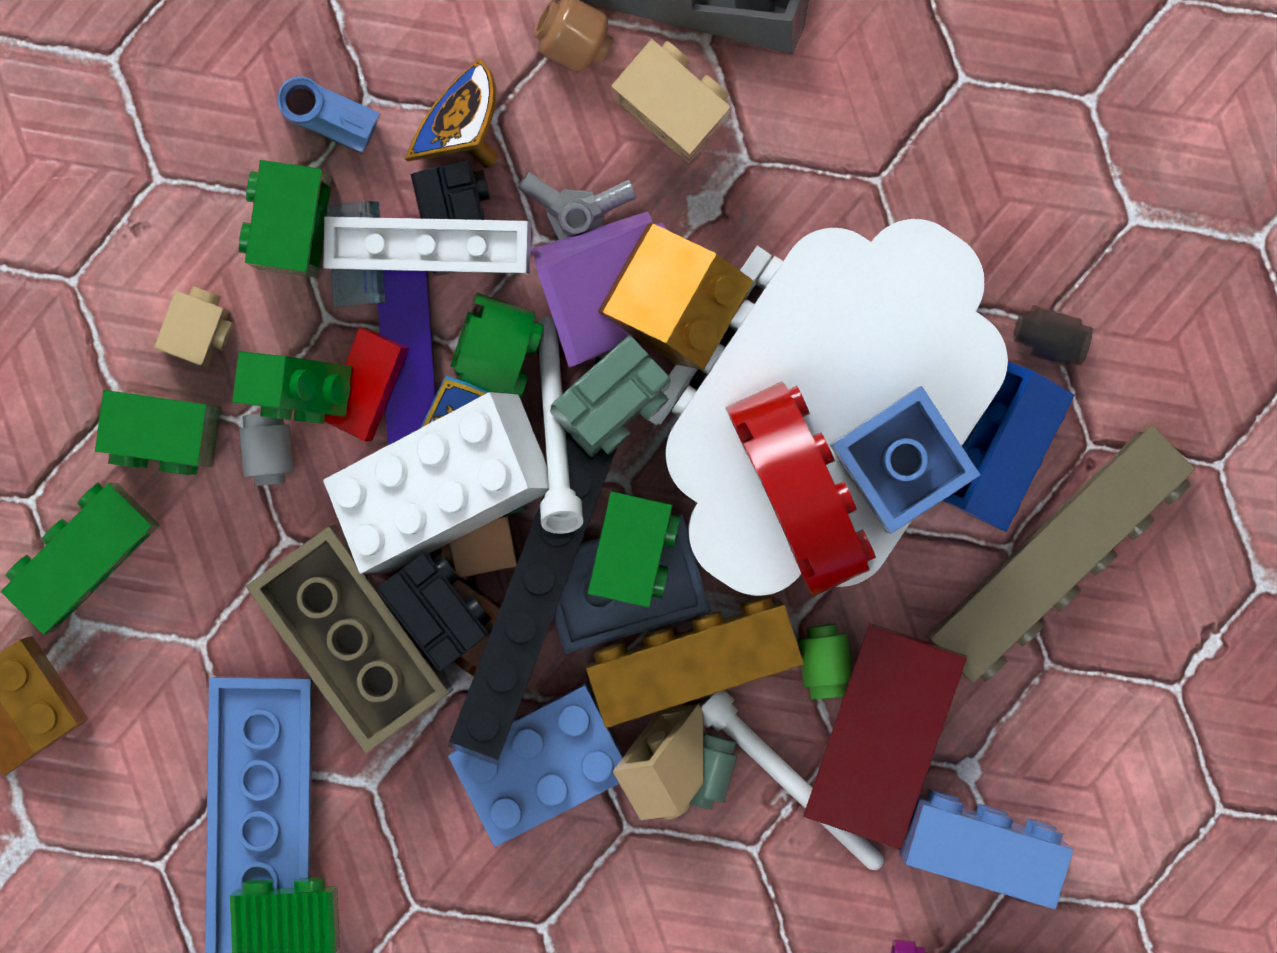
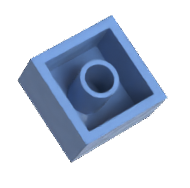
[829,386,980,534]

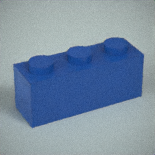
[942,362,1075,532]

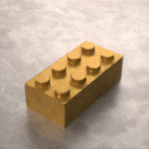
[586,595,804,728]

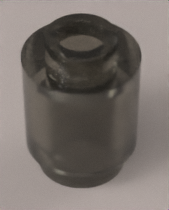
[1013,305,1092,367]

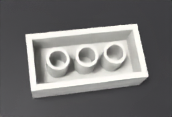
[323,392,549,574]

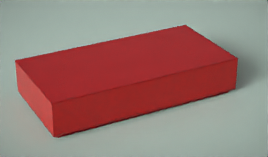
[324,328,409,441]

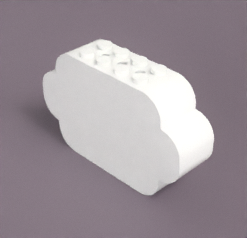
[666,219,1008,596]

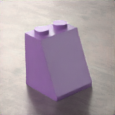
[532,211,665,367]

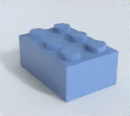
[448,681,624,847]
[898,789,1074,910]

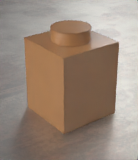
[441,516,518,578]

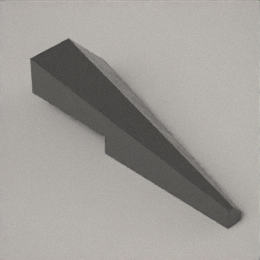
[580,0,809,54]

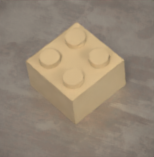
[611,39,731,164]

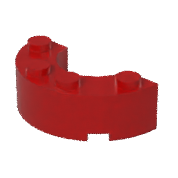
[725,381,876,597]

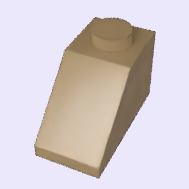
[613,704,703,820]

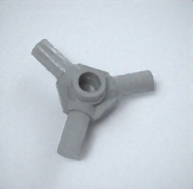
[518,172,637,240]

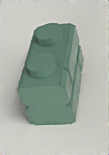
[550,335,671,457]

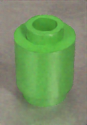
[798,624,853,699]

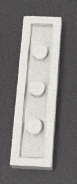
[323,217,531,274]

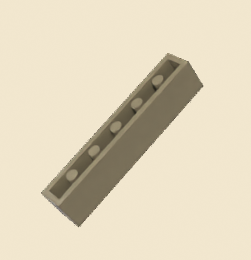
[927,425,1195,683]

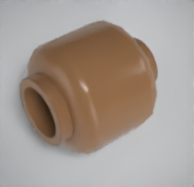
[533,0,613,72]

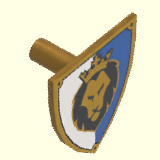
[405,59,498,168]

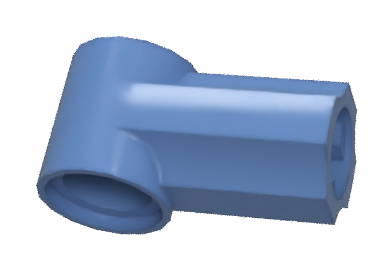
[277,76,380,154]

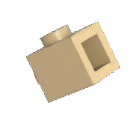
[154,286,233,367]

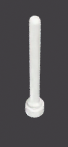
[538,316,583,534]
[699,690,884,870]

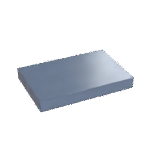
[553,514,711,654]

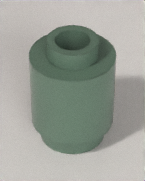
[690,732,737,810]

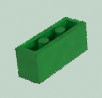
[0,482,160,635]

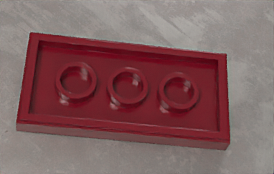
[803,623,967,850]

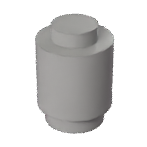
[239,414,294,486]

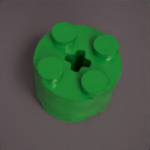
[450,292,544,400]

